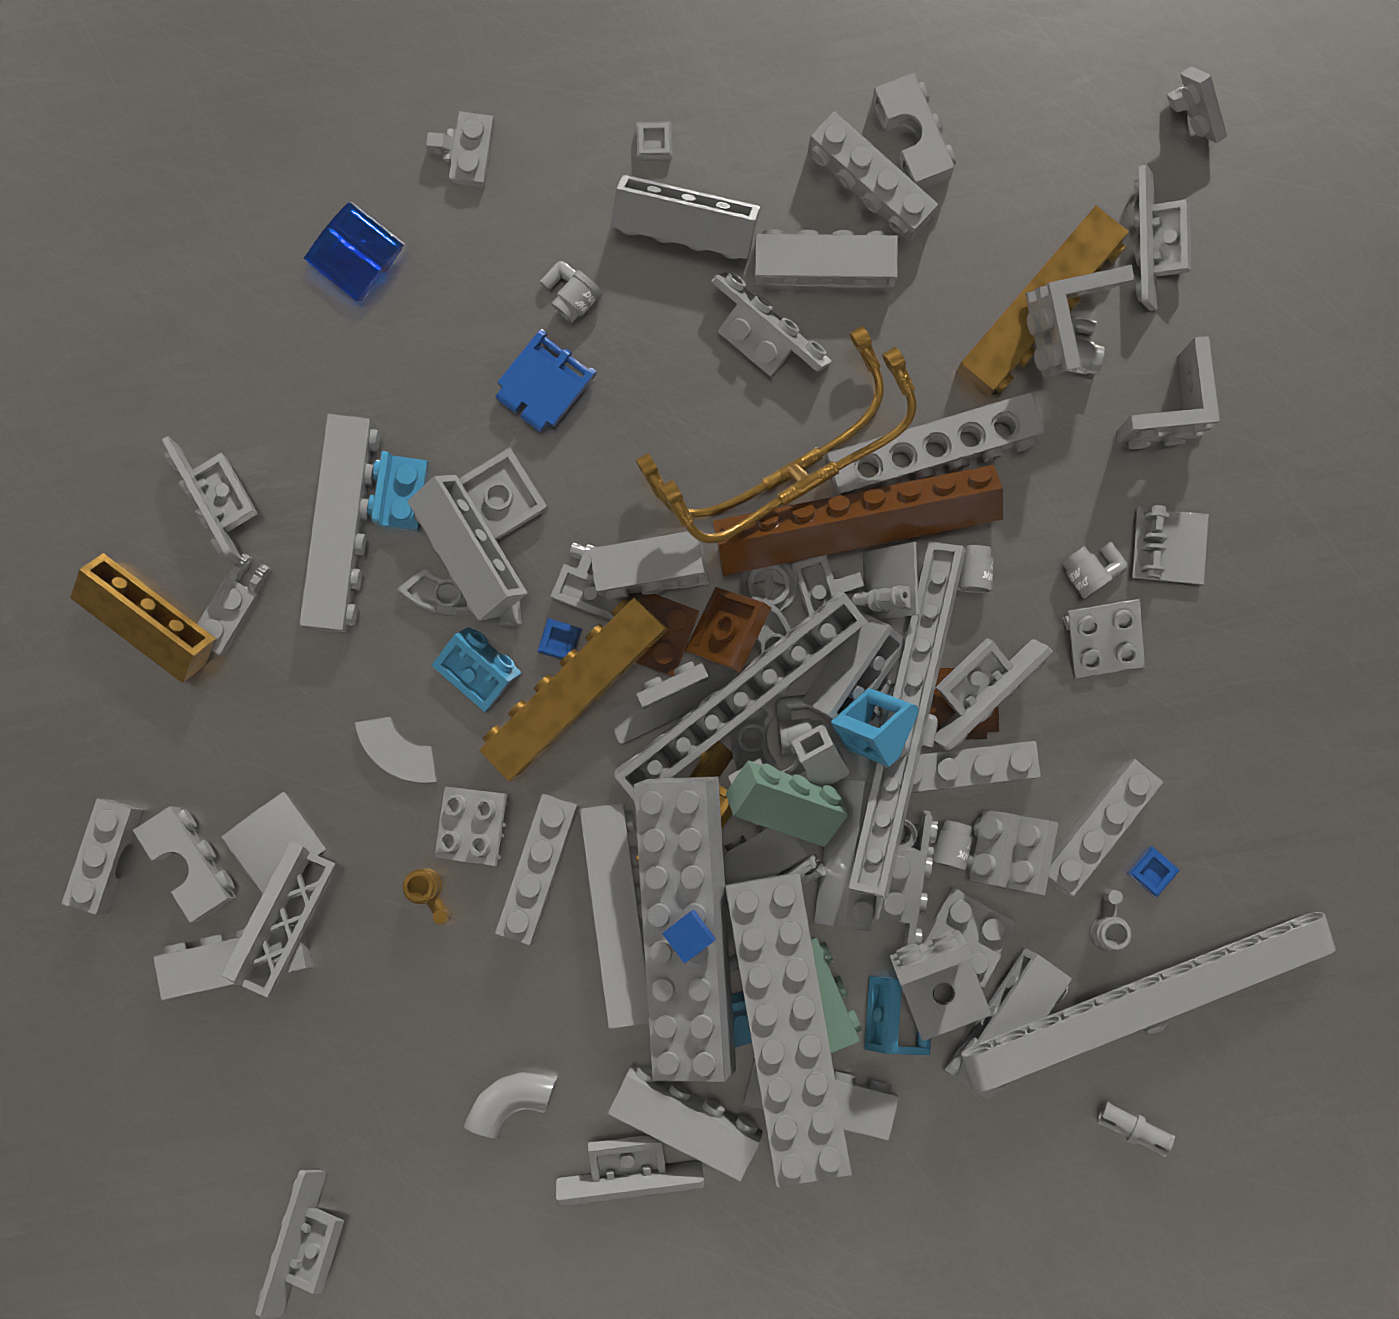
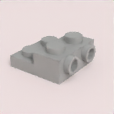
[967,809,1059,896]
[921,887,1017,988]

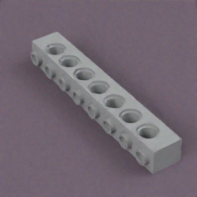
[614,591,867,801]

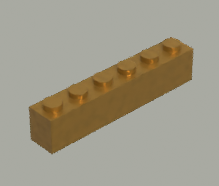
[956,205,1129,398]
[479,597,668,782]

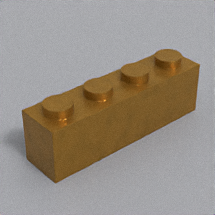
[70,553,216,683]

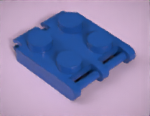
[495,329,597,433]

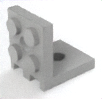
[1025,265,1134,378]
[1116,336,1220,449]
[890,930,992,1041]

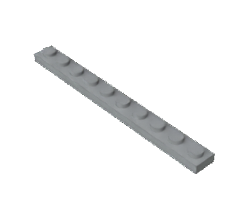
[848,542,966,898]

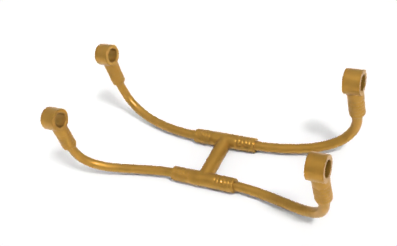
[635,326,917,543]

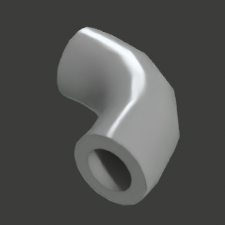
[464,1072,556,1139]

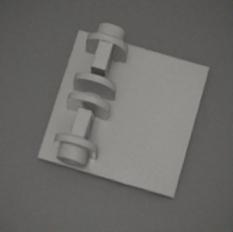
[1132,505,1209,585]
[850,542,919,621]
[1064,599,1145,679]
[434,786,509,866]

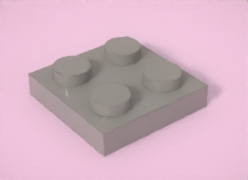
[459,447,548,541]

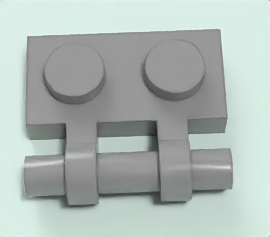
[550,542,629,621]

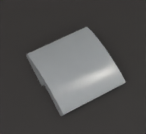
[221,792,326,895]

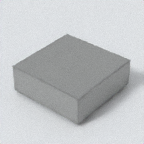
[636,121,672,160]

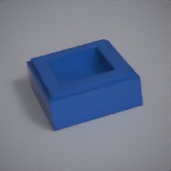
[537,618,583,660]
[1127,846,1180,898]
[662,909,717,964]

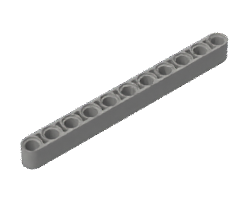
[961,912,1336,1092]

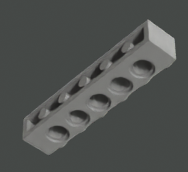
[825,392,1045,496]

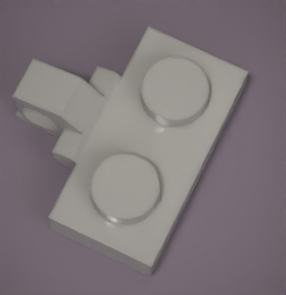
[1167,66,1227,143]
[426,111,495,187]
[791,555,864,617]

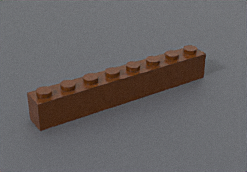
[713,465,1003,576]

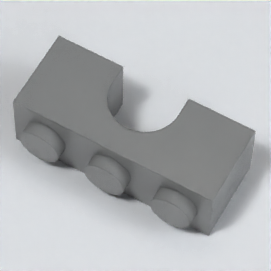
[872,72,956,190]
[728,724,851,826]
[61,798,143,915]
[133,806,236,923]

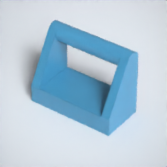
[830,688,919,767]
[864,976,935,1055]

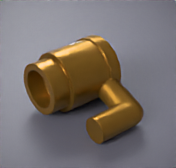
[403,869,450,924]

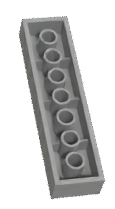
[634,777,736,1082]
[725,872,852,1188]

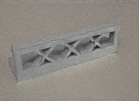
[221,841,337,999]

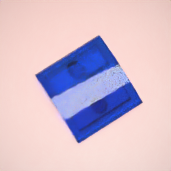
[303,201,405,301]

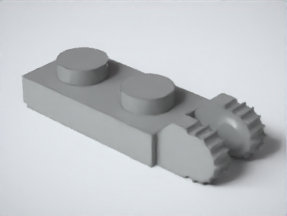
[197,553,271,656]

